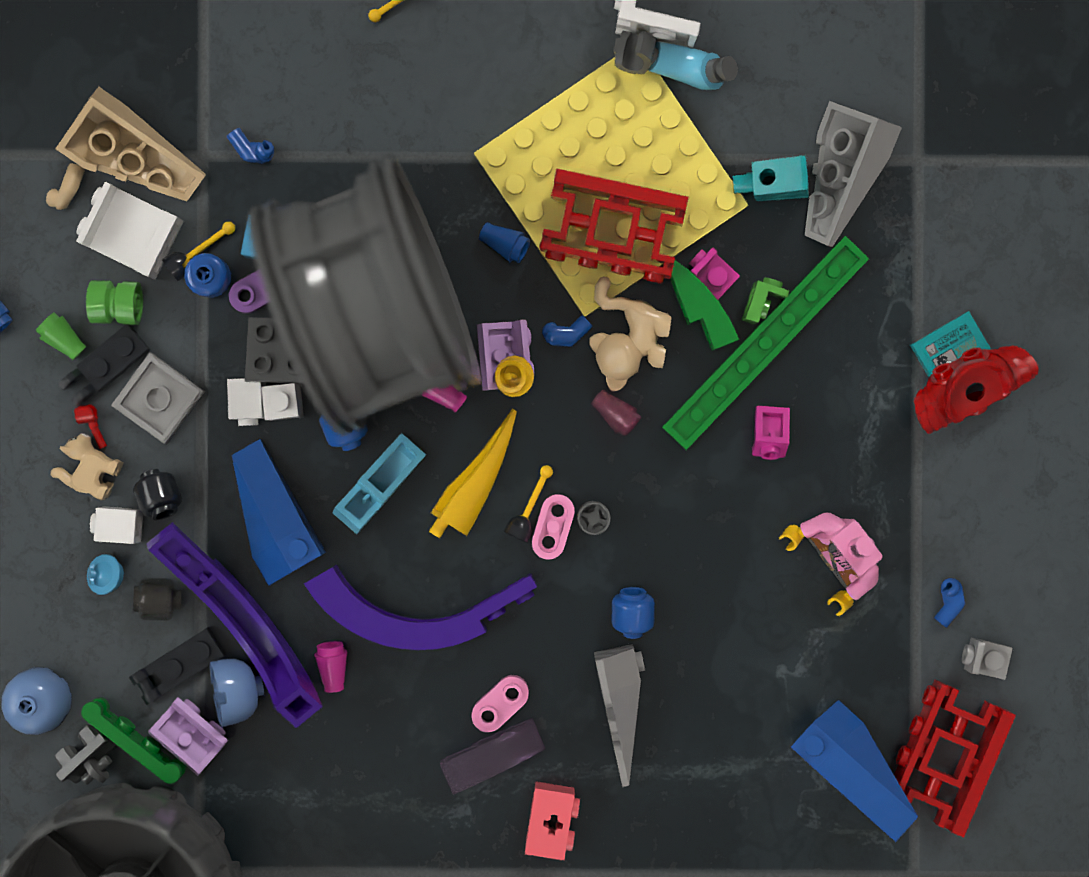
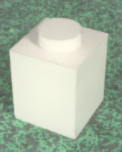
[227,379,266,426]
[261,383,304,421]
[90,506,143,544]

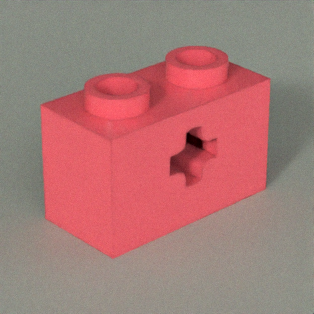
[525,782,580,860]

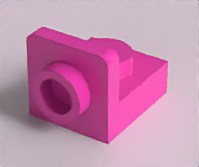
[689,247,740,300]
[752,406,790,460]

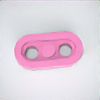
[532,494,575,559]
[472,675,529,732]

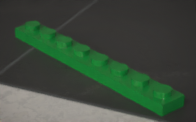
[662,236,869,450]

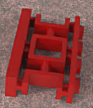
[539,168,689,283]
[894,679,1016,838]

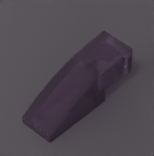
[440,718,545,795]

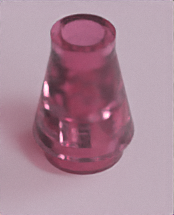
[591,389,641,437]

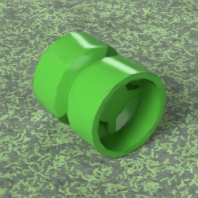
[86,280,143,325]

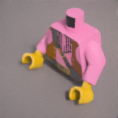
[779,512,883,616]

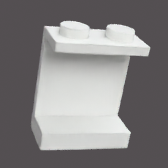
[76,182,184,279]

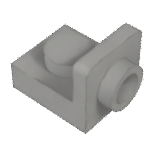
[962,637,1013,680]

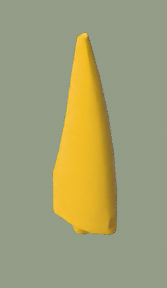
[429,409,517,538]

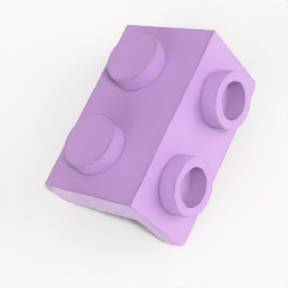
[477,320,534,391]
[148,697,228,776]

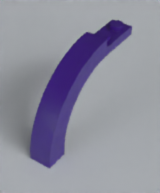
[147,522,322,728]
[304,565,537,650]

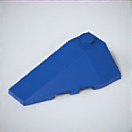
[232,439,326,585]
[791,700,918,842]

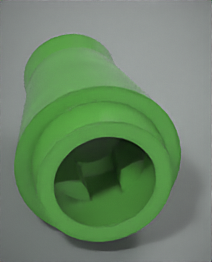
[36,312,87,360]

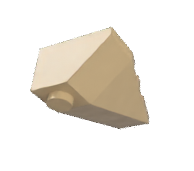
[56,87,206,201]

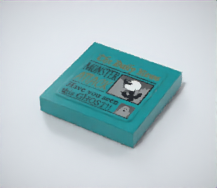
[910,311,992,388]

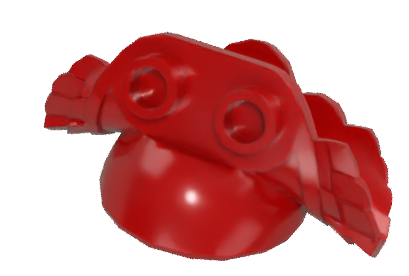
[914,345,1039,434]

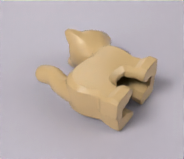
[50,433,124,500]

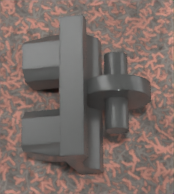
[54,724,118,785]

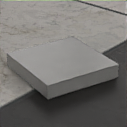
[111,352,205,444]

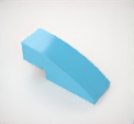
[332,433,426,534]

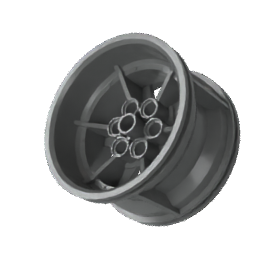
[249,153,481,436]

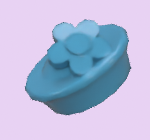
[87,554,124,595]

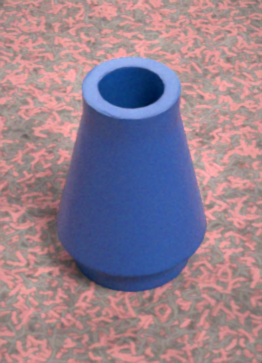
[479,222,530,263]

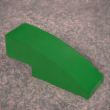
[670,260,739,351]

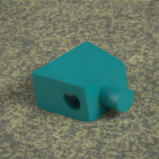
[733,156,809,201]

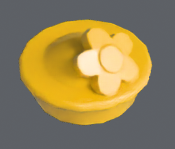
[495,356,534,397]

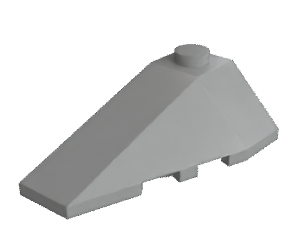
[805,101,902,247]

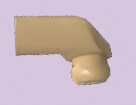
[46,163,85,210]

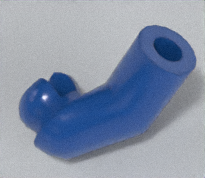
[227,128,274,163]
[542,315,593,347]
[934,578,965,628]

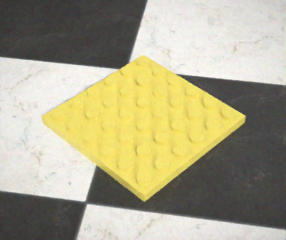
[474,57,749,317]

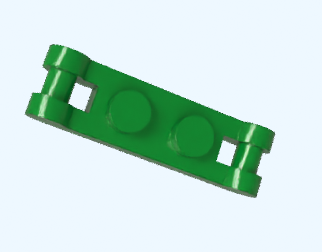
[81,697,187,784]

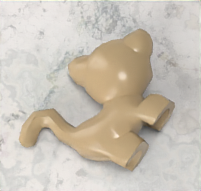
[589,276,672,391]

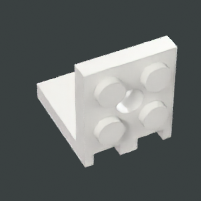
[614,0,700,48]

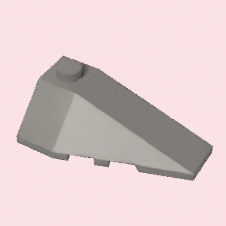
[594,644,645,787]

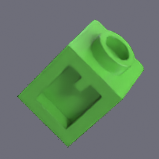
[741,277,789,325]

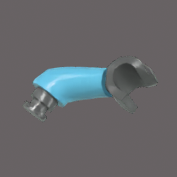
[613,30,738,90]

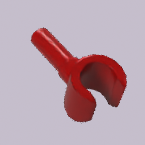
[74,405,107,449]

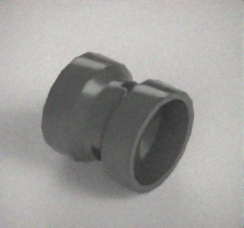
[577,501,611,535]

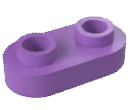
[229,271,269,313]

